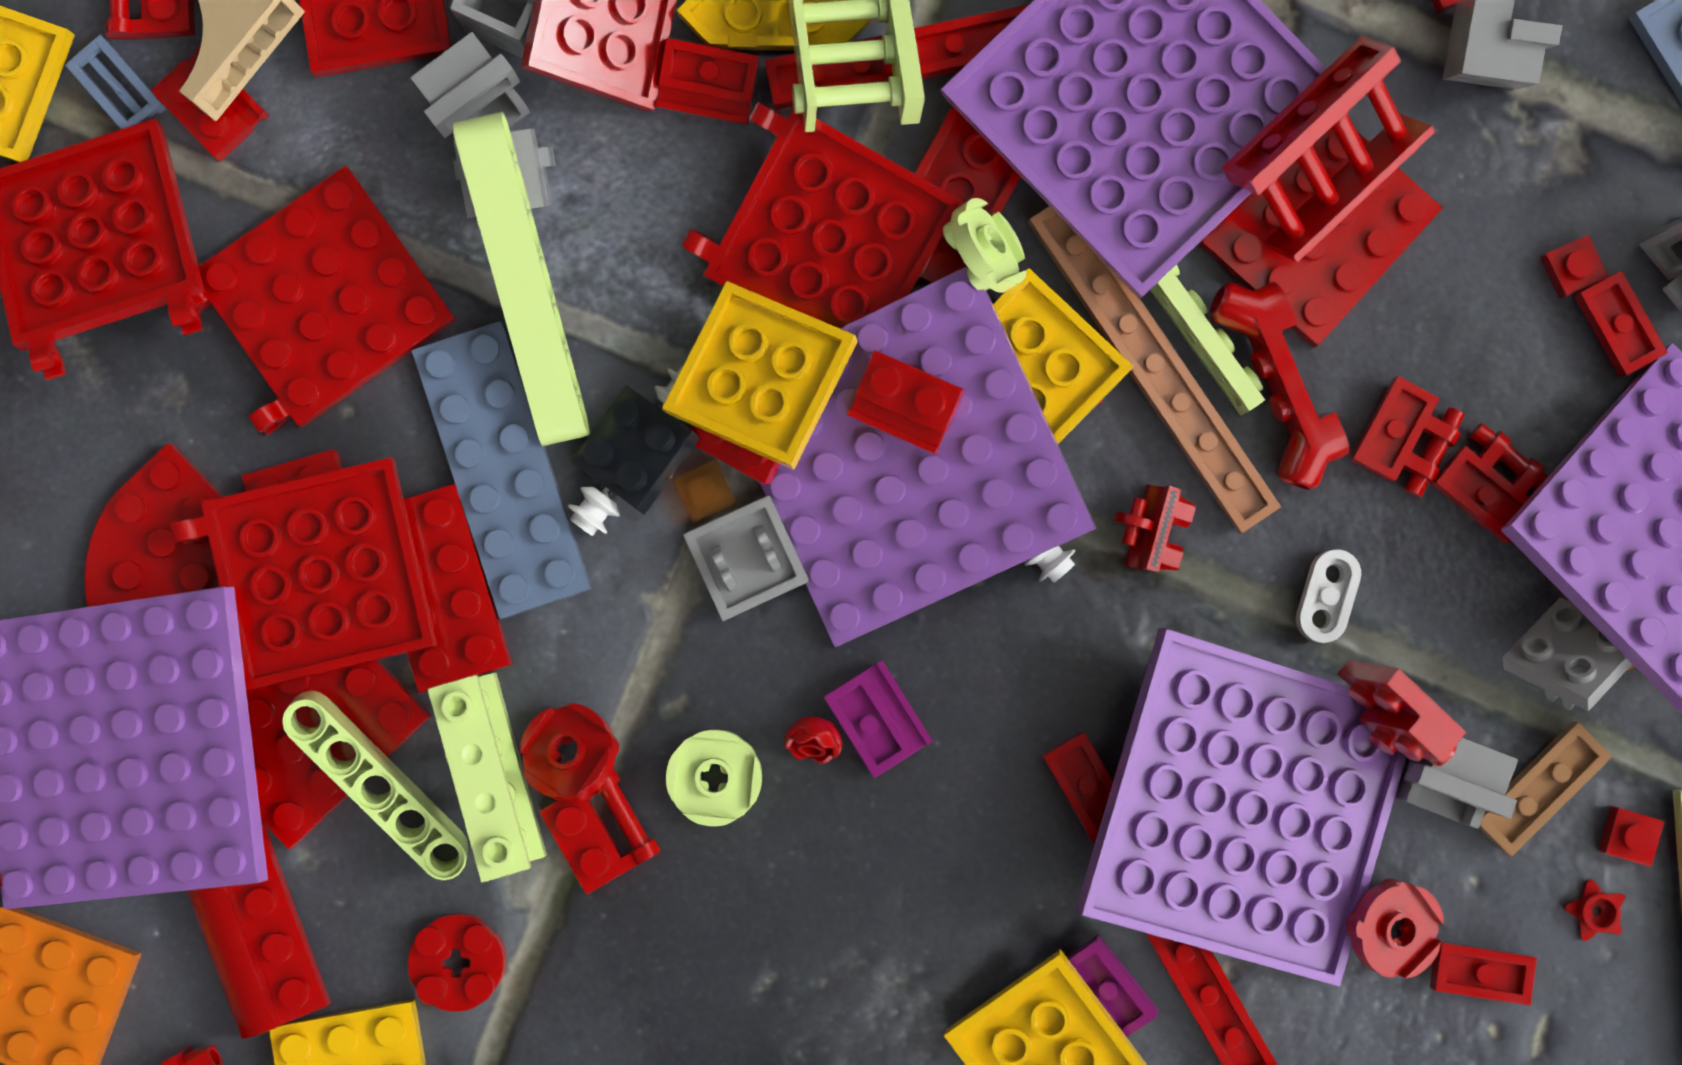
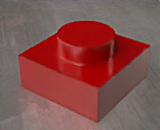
[1540,234,1609,299]
[1599,806,1665,867]

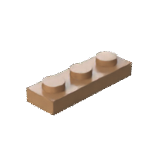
[1479,721,1613,857]

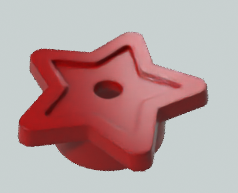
[1564,879,1626,941]

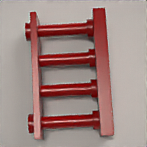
[1222,36,1435,263]

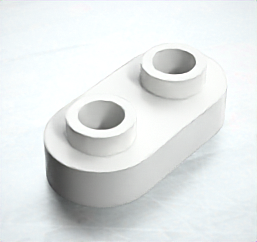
[1296,550,1361,643]

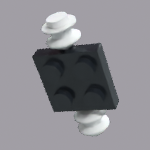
[568,366,699,536]

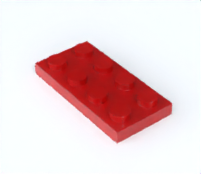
[915,106,1021,285]
[404,484,513,693]

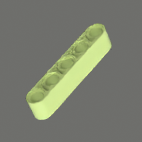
[282,691,468,880]

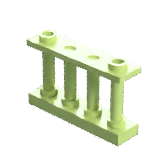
[787,0,925,132]
[428,673,547,883]

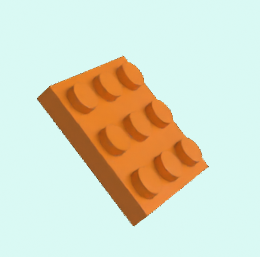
[0,906,142,1065]

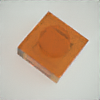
[673,459,737,523]

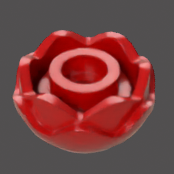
[784,717,843,764]

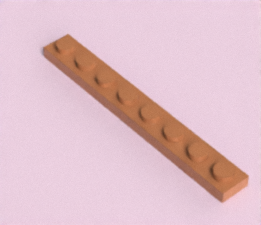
[1028,206,1281,534]

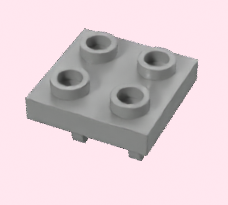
[683,495,809,621]
[1503,597,1632,711]

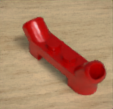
[1210,281,1349,490]

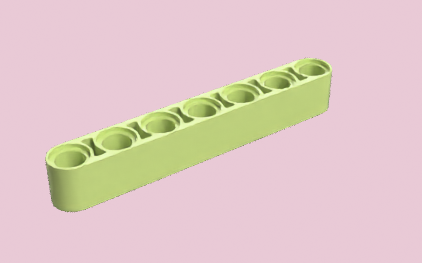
[453,112,590,446]

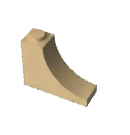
[179,0,305,121]

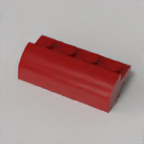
[186,823,331,1039]

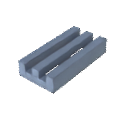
[65,34,167,129]

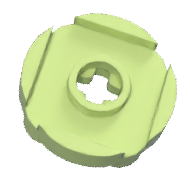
[943,198,1026,293]
[666,729,762,826]

